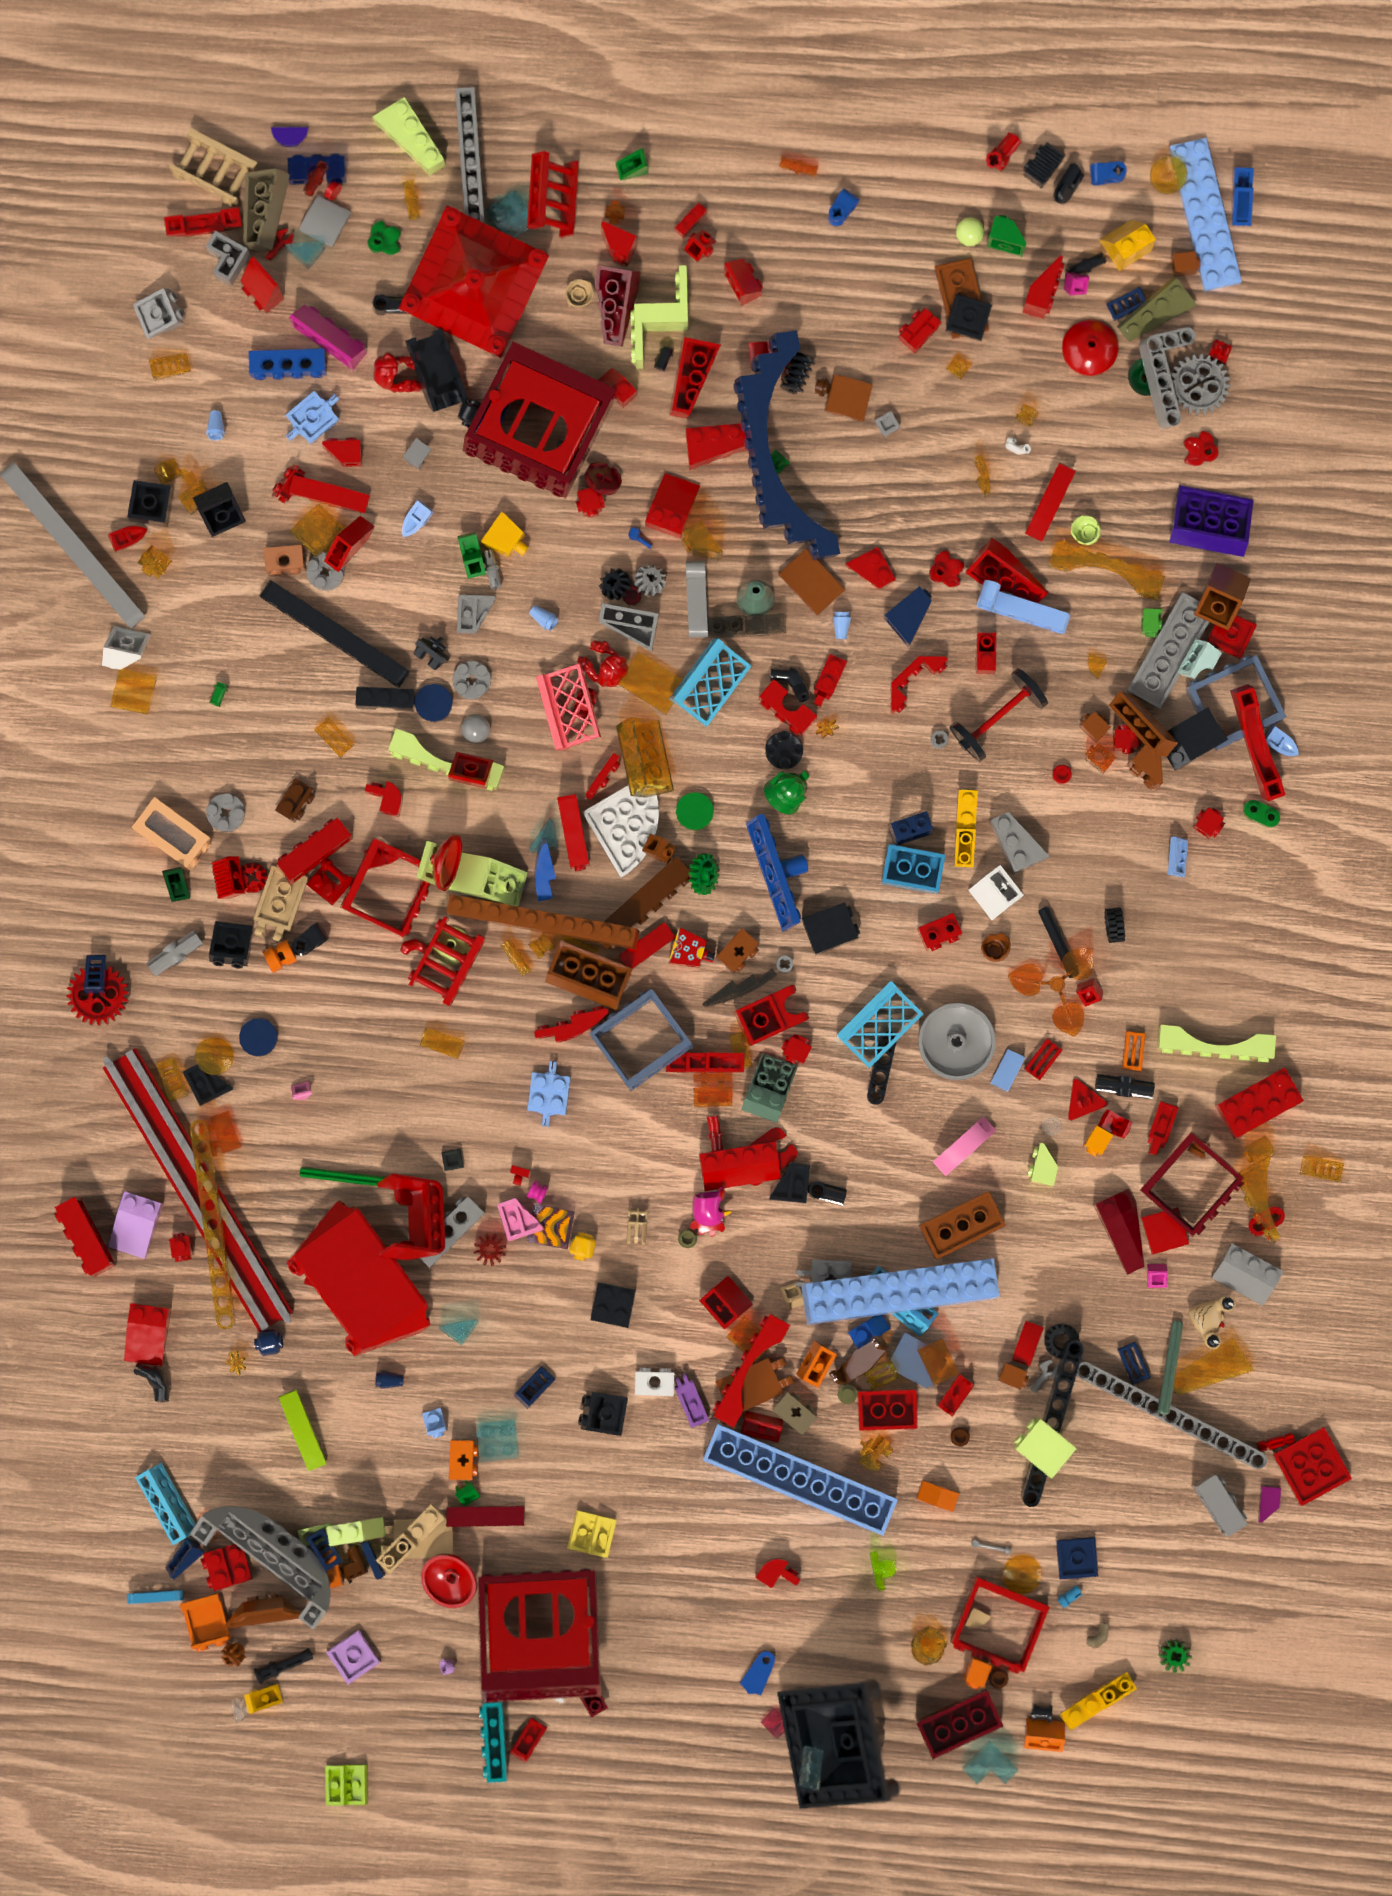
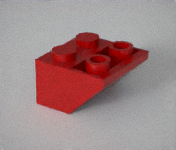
[699,1276,753,1330]

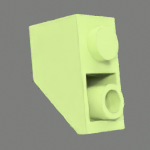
[1027,1143,1058,1187]

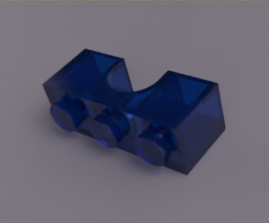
[288,153,347,185]

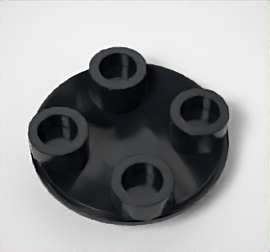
[765,731,804,769]

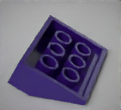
[1169,485,1254,557]

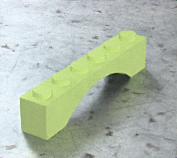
[388,729,505,791]
[1157,1025,1276,1063]

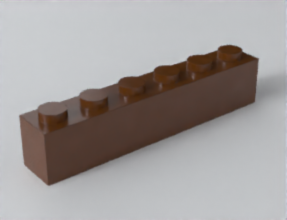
[600,857,691,951]

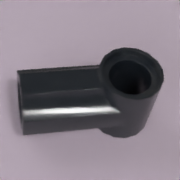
[372,294,408,316]
[808,1181,847,1206]

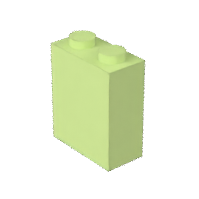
[1013,1417,1077,1479]
[327,1517,386,1546]

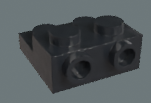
[209,921,253,969]
[578,1391,628,1436]

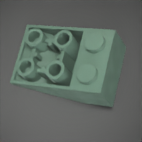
[741,1052,798,1123]

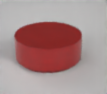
[324,181,342,201]
[1052,765,1072,784]

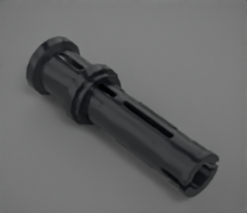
[254,1648,313,1685]

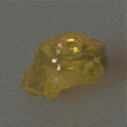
[911,1626,947,1666]

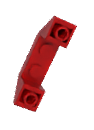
[890,656,948,714]

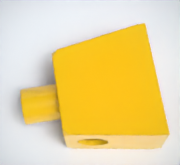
[481,512,529,557]

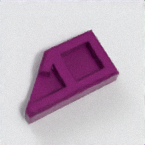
[1258,1486,1281,1523]

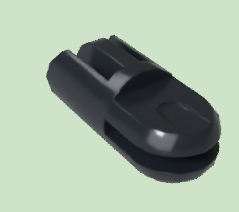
[1053,163,1085,204]

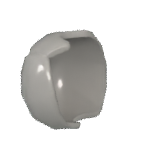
[460,714,491,743]

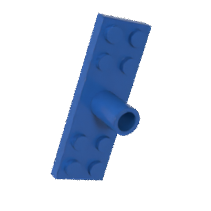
[746,814,808,932]

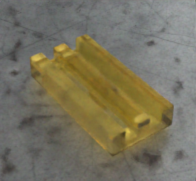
[314,717,354,758]
[863,1360,900,1391]

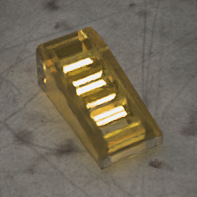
[149,353,191,381]
[156,1057,189,1102]
[1300,1156,1344,1183]

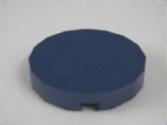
[414,684,453,723]
[239,1018,278,1057]

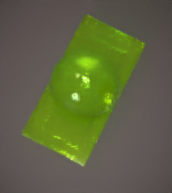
[869,1550,896,1591]

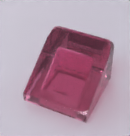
[761,1708,785,1739]

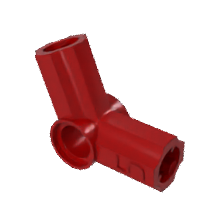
[986,132,1022,172]

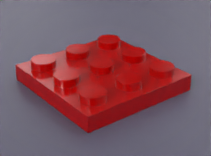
[1272,1427,1352,1507]

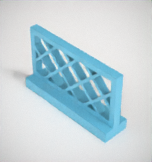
[669,638,751,727]
[837,981,924,1068]

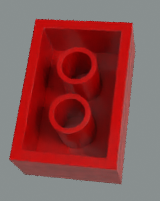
[857,1389,918,1431]

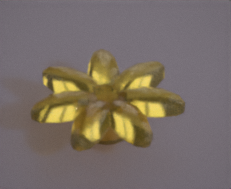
[815,718,839,739]
[226,1351,246,1375]

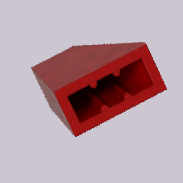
[324,515,375,572]

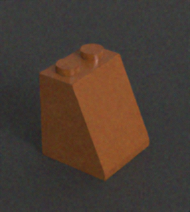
[1194,563,1251,630]

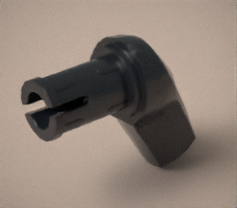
[770,667,810,702]
[134,1363,169,1403]

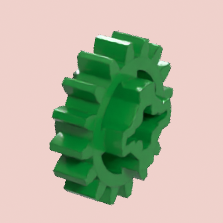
[688,853,719,895]

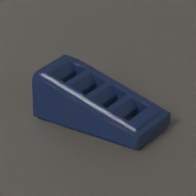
[1106,287,1147,321]
[84,955,106,993]
[514,1366,556,1409]
[306,1528,343,1572]
[165,1538,204,1579]

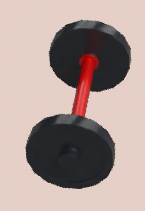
[949,668,1048,762]

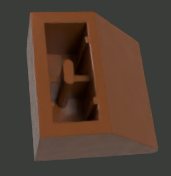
[1127,745,1163,790]

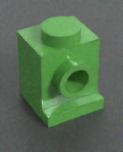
[1141,608,1163,638]

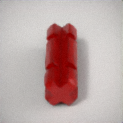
[1256,1433,1295,1452]

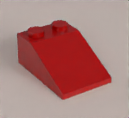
[240,257,284,314]
[645,473,700,539]
[124,1303,171,1366]

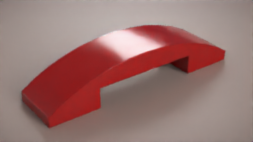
[164,207,242,237]

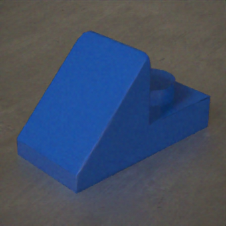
[848,1315,891,1349]

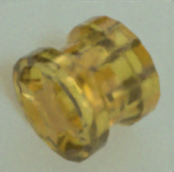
[1015,404,1039,427]

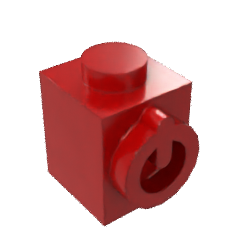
[576,488,605,518]
[1113,725,1141,754]
[1193,807,1226,839]
[781,1034,812,1065]
[169,1233,194,1262]

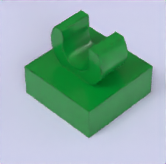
[771,450,789,475]
[455,1480,481,1507]

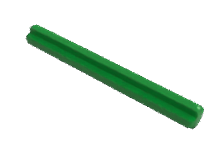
[299,1167,386,1186]

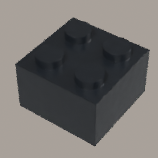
[127,480,174,527]
[193,482,246,537]
[590,1282,636,1328]

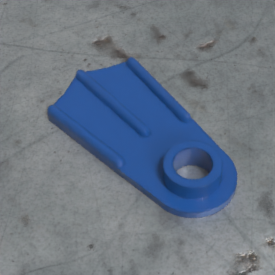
[740,1651,775,1695]

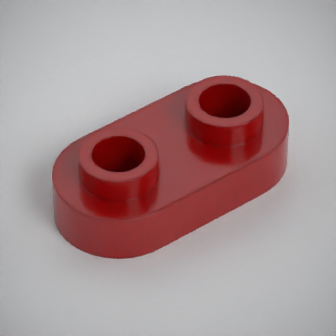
[1248,1207,1285,1236]

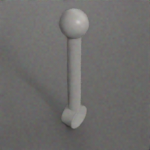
[971,1540,1011,1554]

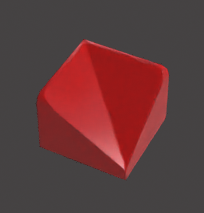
[1076,978,1103,1007]

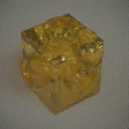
[137,545,172,578]

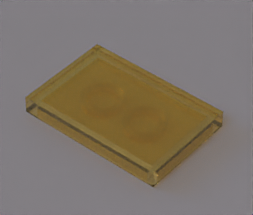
[619,652,682,715]

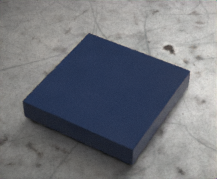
[1056,1537,1098,1580]

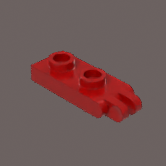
[586,753,621,800]

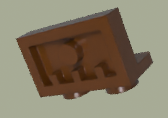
[275,778,315,823]

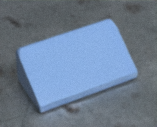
[990,1049,1025,1092]

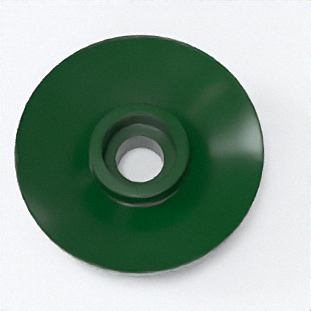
[1128,358,1162,396]

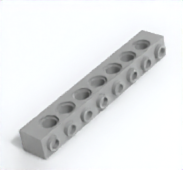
[455,87,484,223]

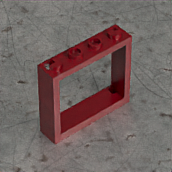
[1140,1132,1245,1236]

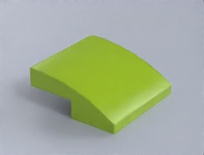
[325,1764,368,1806]

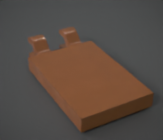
[715,1358,794,1411]

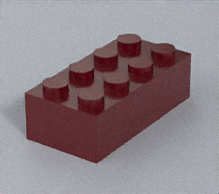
[915,1688,1004,1759]

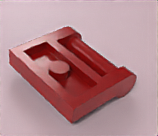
[306,858,353,906]

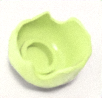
[956,217,984,246]
[1071,515,1101,546]

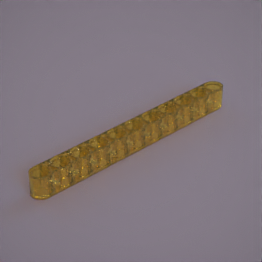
[190,1120,236,1330]

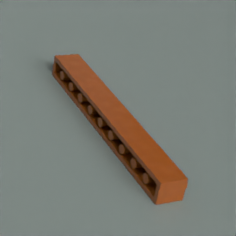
[446,894,640,949]

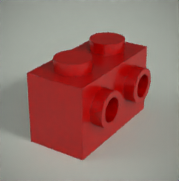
[917,913,963,952]

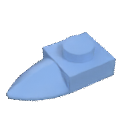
[402,500,434,537]
[1265,725,1299,756]

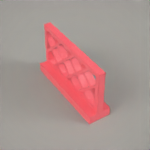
[536,663,601,751]

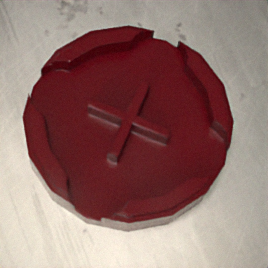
[584,462,622,495]

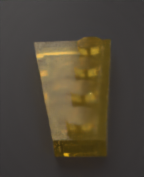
[1173,1338,1254,1396]

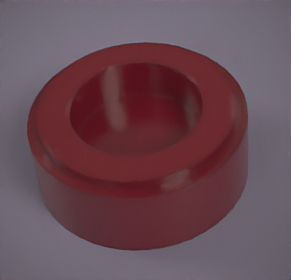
[622,586,641,606]

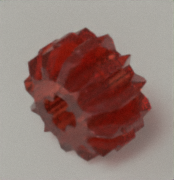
[474,1233,506,1266]

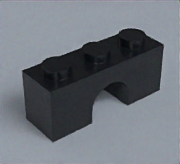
[355,687,415,712]

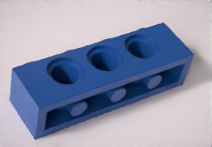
[249,348,327,380]

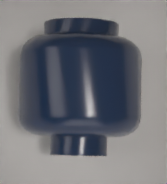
[254,1329,283,1356]

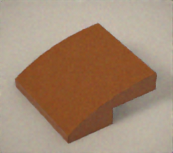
[824,375,873,422]

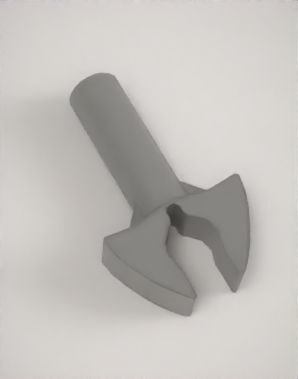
[1030,1360,1058,1393]

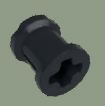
[1031,1703,1053,1723]

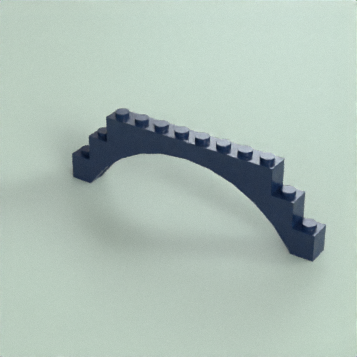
[734,330,840,560]

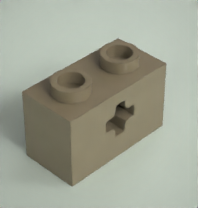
[772,1392,817,1435]

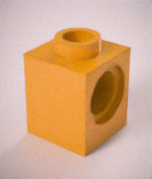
[1084,1125,1113,1157]

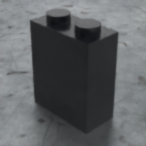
[802,902,861,956]

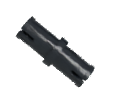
[1067,252,1106,274]

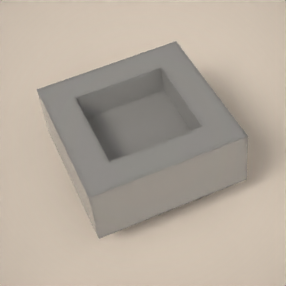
[874,411,900,438]

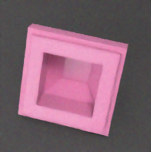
[291,1081,312,1100]

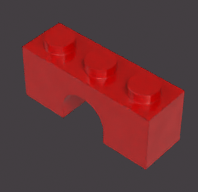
[759,680,817,736]

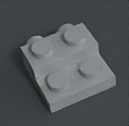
[133,288,185,339]

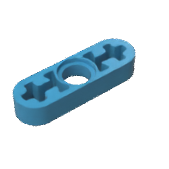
[127,1590,184,1604]

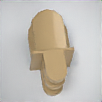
[626,1208,648,1245]

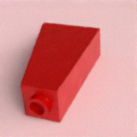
[557,794,589,872]

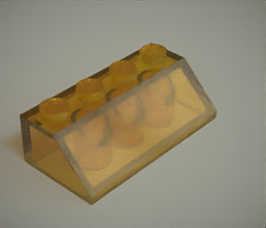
[616,717,674,798]

